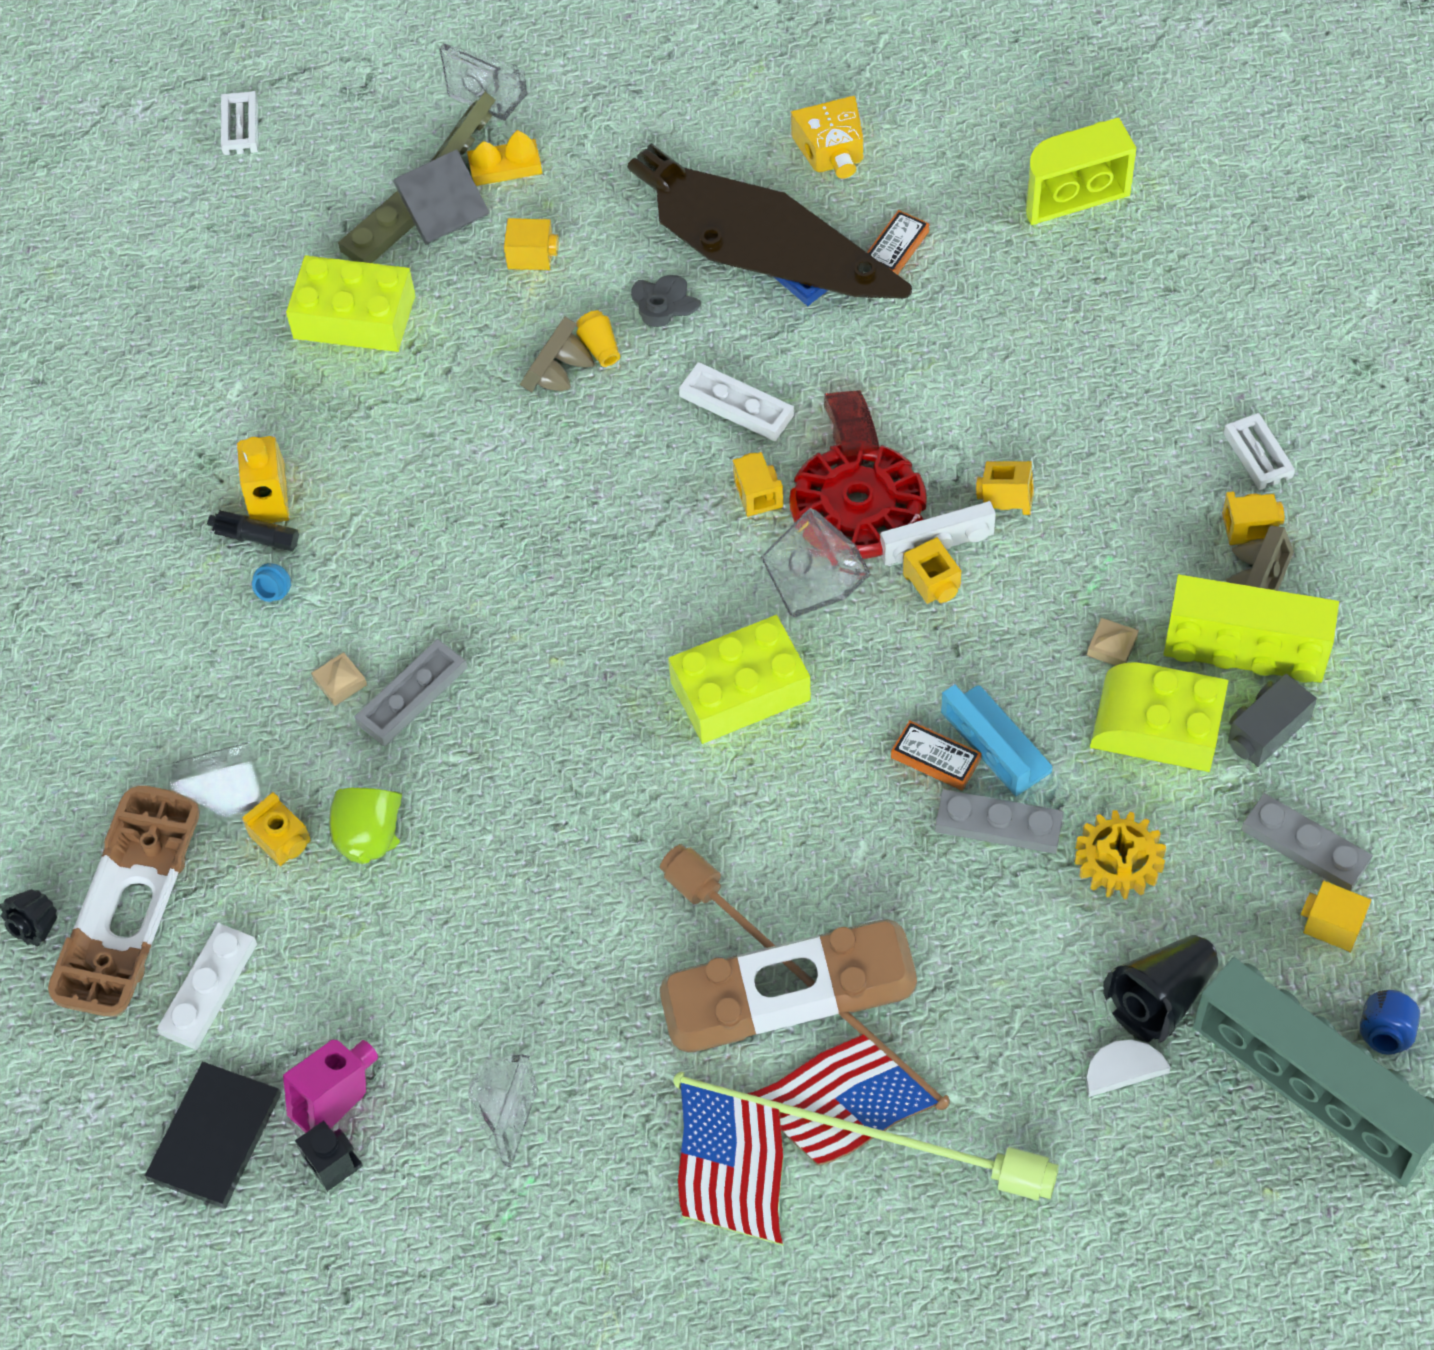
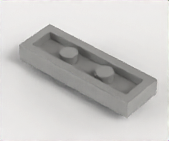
[354,639,467,747]
[935,789,1064,854]
[1241,793,1373,891]

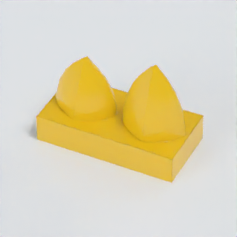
[467,130,542,186]

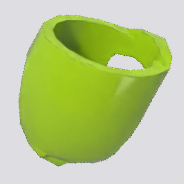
[329,788,402,864]

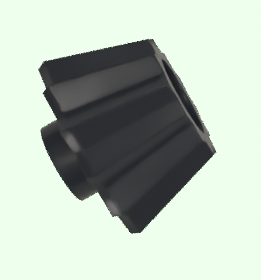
[0,889,57,946]

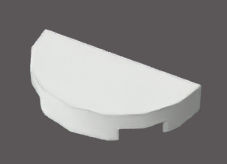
[1086,1040,1171,1097]

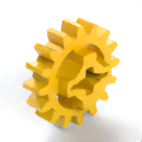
[1074,810,1166,899]

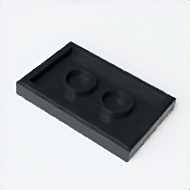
[145,1061,281,1209]

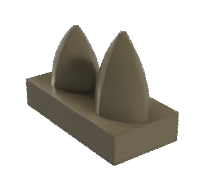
[520,316,595,393]
[1226,526,1294,591]

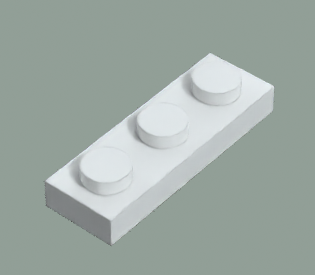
[679,362,794,441]
[880,501,996,566]
[157,923,257,1050]

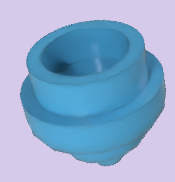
[252,563,291,602]

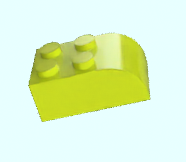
[1026,117,1136,225]
[1090,662,1229,772]

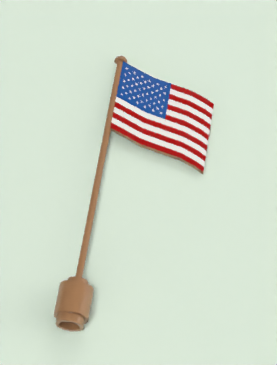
[660,844,950,1166]

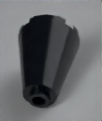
[1103,935,1218,1043]

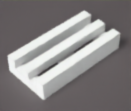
[221,91,258,155]
[1224,413,1295,490]

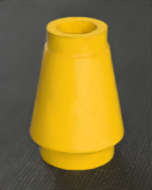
[576,310,621,367]

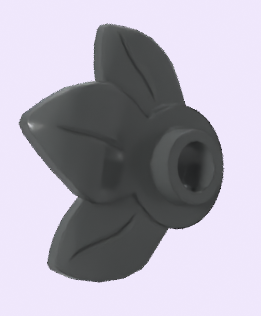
[631,275,701,327]

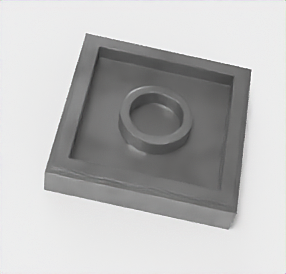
[393,149,489,245]

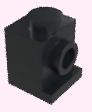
[295,1120,363,1192]

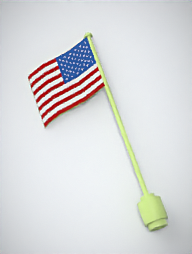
[673,1072,1059,1246]

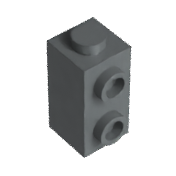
[1228,674,1317,767]

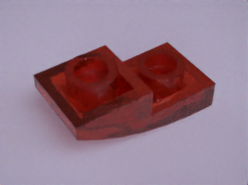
[824,390,880,456]

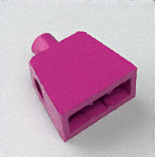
[283,1040,378,1133]

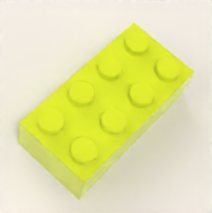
[1163,574,1339,683]

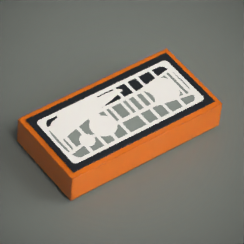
[867,210,930,275]
[891,720,981,791]

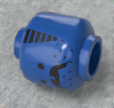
[1360,990,1420,1055]

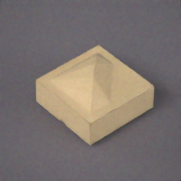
[1087,618,1139,666]
[311,652,367,706]

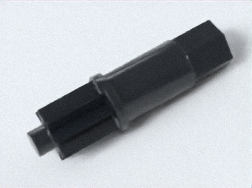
[207,510,299,552]

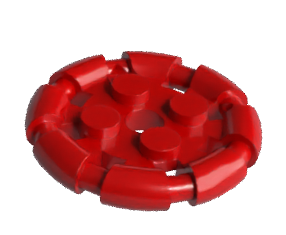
[789,441,927,559]

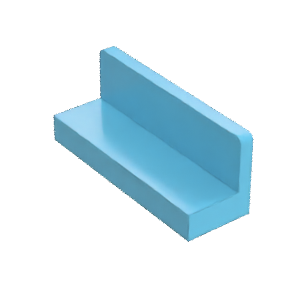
[941,684,1053,797]

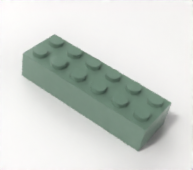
[1193,957,1434,1188]

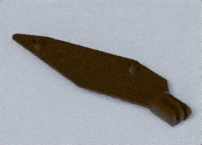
[627,143,912,299]

